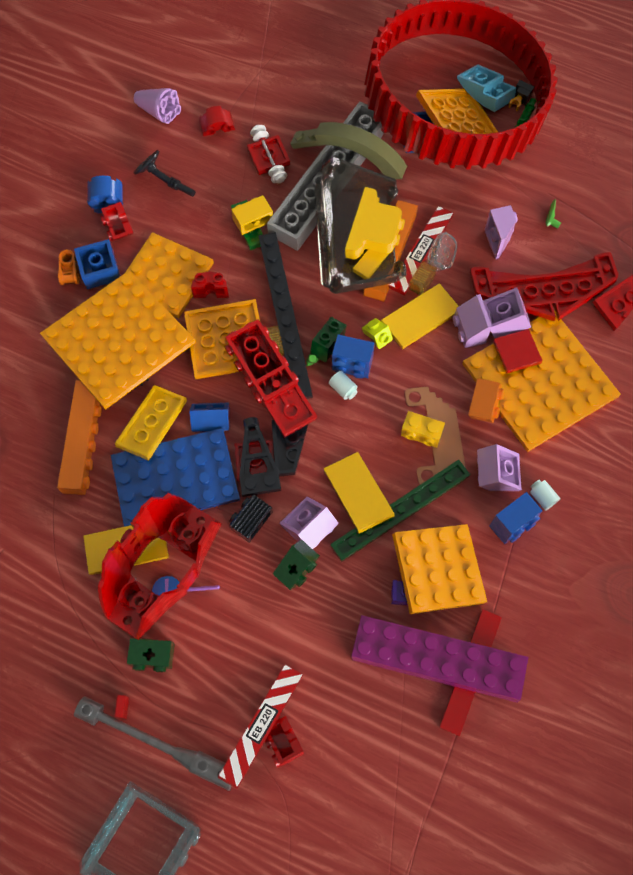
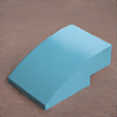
[457,64,516,112]

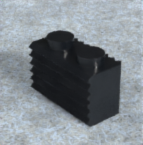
[229,494,273,543]

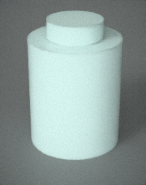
[329,371,358,400]
[530,480,561,511]

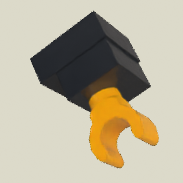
[509,80,534,111]

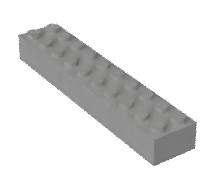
[267,101,384,251]

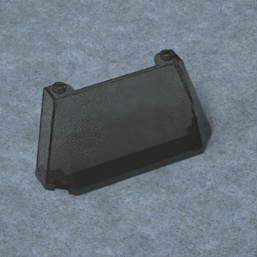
[314,156,407,294]

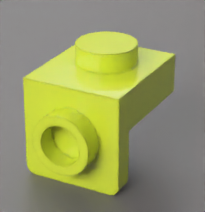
[362,318,393,349]

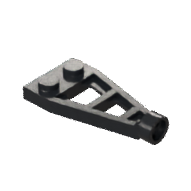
[239,417,281,497]

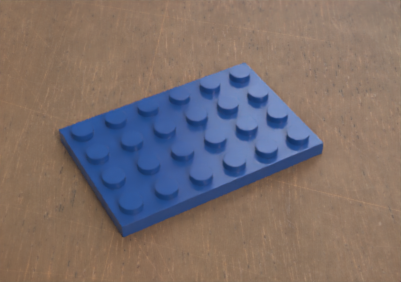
[111,428,240,527]

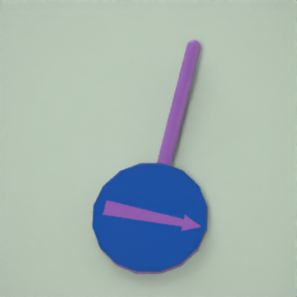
[152,576,220,596]

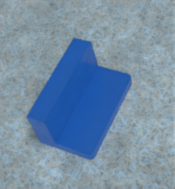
[190,402,229,432]

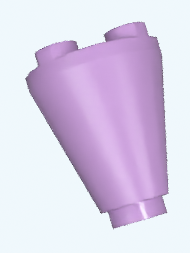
[134,88,181,124]

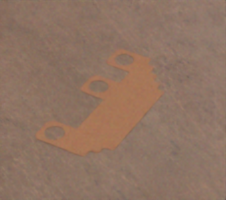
[405,387,466,485]

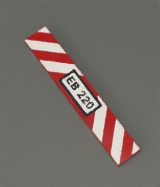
[389,206,454,296]
[218,664,303,789]

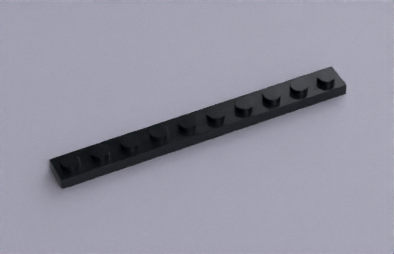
[258,232,313,399]

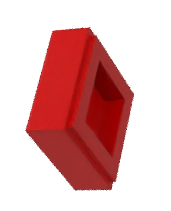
[114,695,129,719]

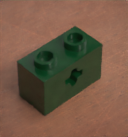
[310,317,347,362]
[273,540,320,590]
[127,638,175,672]

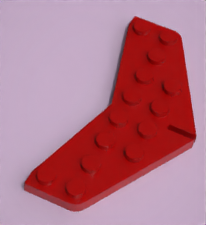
[470,252,618,321]

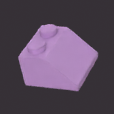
[485,205,517,259]
[483,288,531,338]
[453,294,492,348]
[477,444,522,491]
[280,497,339,549]

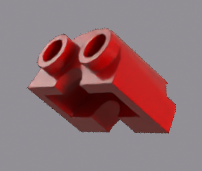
[199,106,235,136]
[100,202,134,241]
[191,271,229,298]
[265,716,305,768]

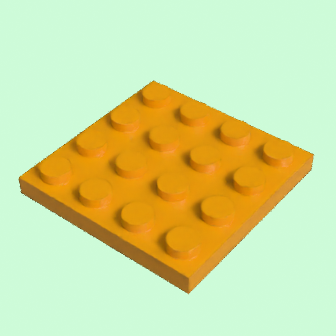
[416,89,498,134]
[125,232,214,319]
[184,299,260,379]
[392,524,487,614]

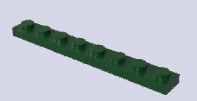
[330,459,471,562]

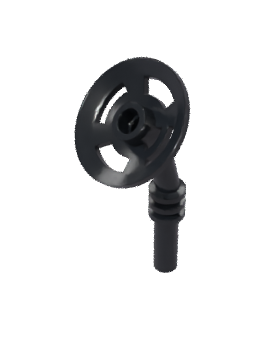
[133,150,196,197]

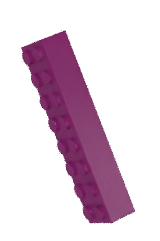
[351,615,528,703]

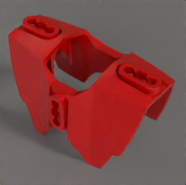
[98,493,222,640]

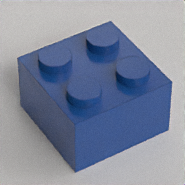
[74,239,120,289]
[332,335,375,379]
[489,492,543,545]

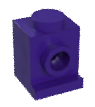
[391,580,408,605]

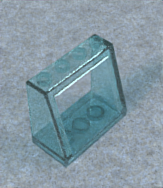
[80,781,201,875]

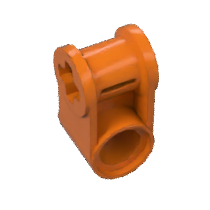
[58,249,80,286]

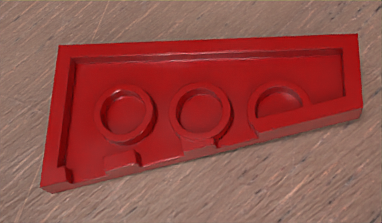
[592,275,633,331]

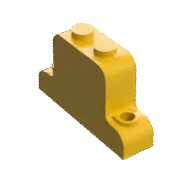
[345,187,405,260]

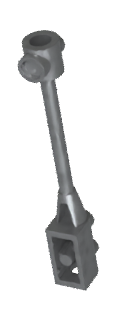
[74,696,232,791]

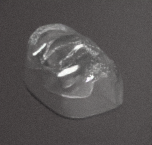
[427,232,457,271]

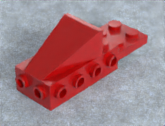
[224,319,318,438]

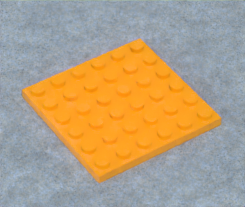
[40,271,196,410]
[462,311,620,452]

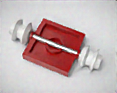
[247,125,291,184]

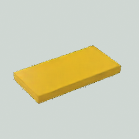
[381,283,459,349]
[115,385,187,461]
[324,452,395,534]
[84,525,169,575]

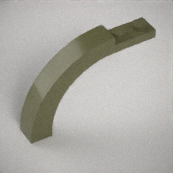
[290,122,407,180]

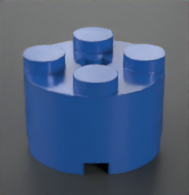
[87,175,123,213]

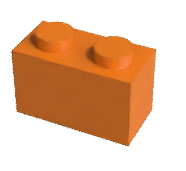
[468,378,504,423]

